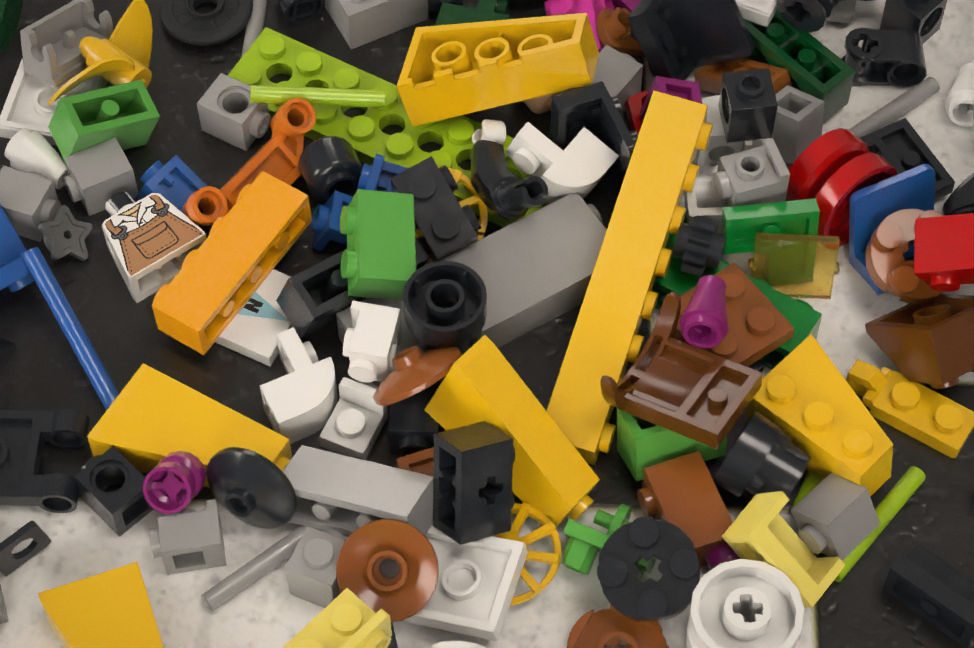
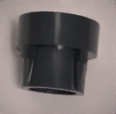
[403,261,487,355]
[712,411,811,500]

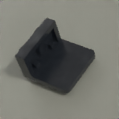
[627,0,755,80]
[550,81,638,192]

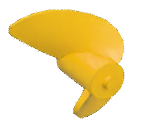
[47,0,153,106]

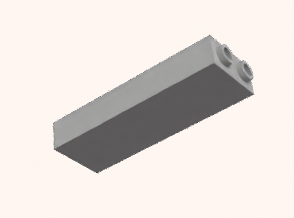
[336,192,607,407]

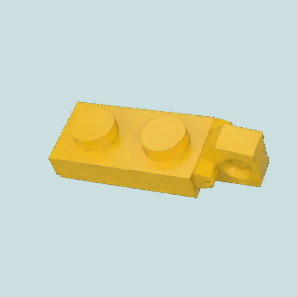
[846,359,974,459]

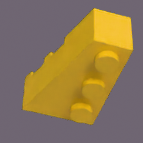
[747,334,893,497]

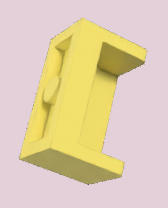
[721,491,845,608]

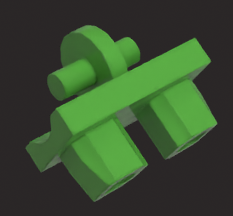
[562,504,656,581]

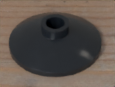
[206,447,297,529]

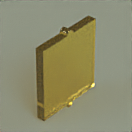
[748,233,840,299]

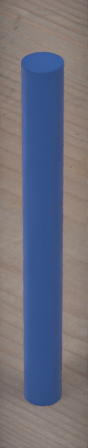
[22,247,119,411]

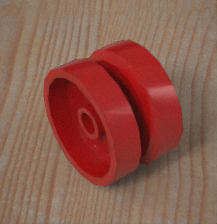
[785,128,898,248]

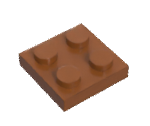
[658,263,795,367]

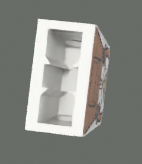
[102,191,207,303]

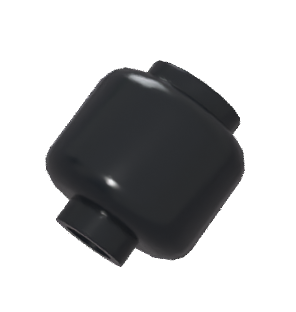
[298,136,363,202]

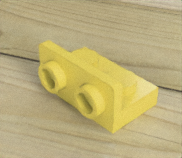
[283,588,392,648]

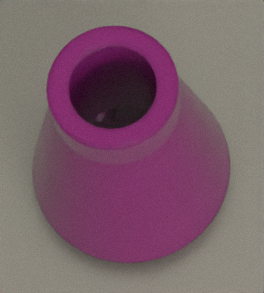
[680,275,728,348]

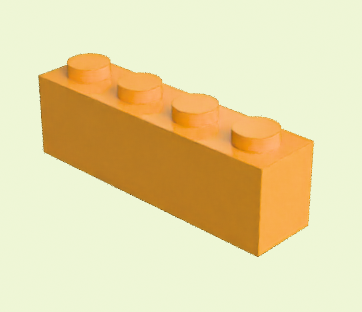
[152,171,312,355]

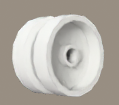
[685,559,805,648]

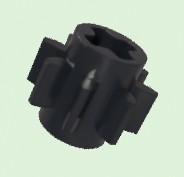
[672,215,728,277]

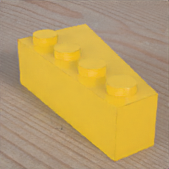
[396,13,599,127]

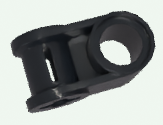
[842,28,927,88]

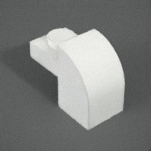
[505,122,619,204]
[260,327,338,444]

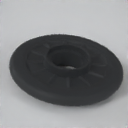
[159,0,253,46]

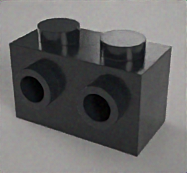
[391,156,481,262]

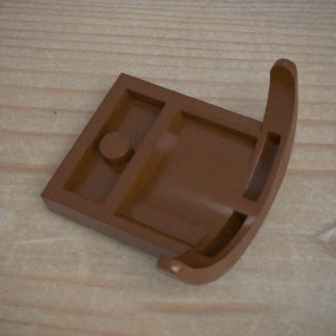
[600,292,763,449]

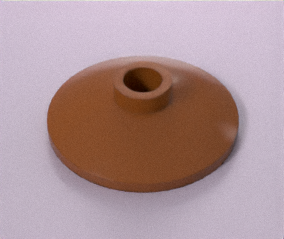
[373,346,462,406]
[336,519,439,622]

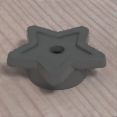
[38,205,93,261]

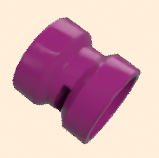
[143,451,206,514]

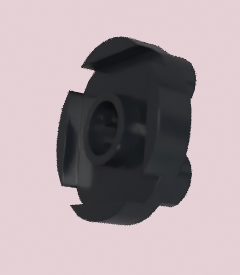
[597,517,700,622]

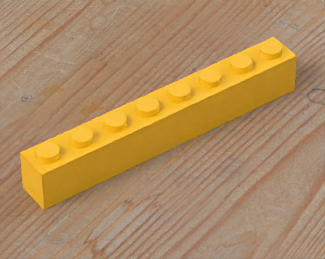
[547,90,713,465]

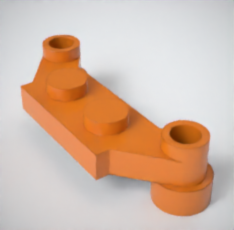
[182,98,316,226]

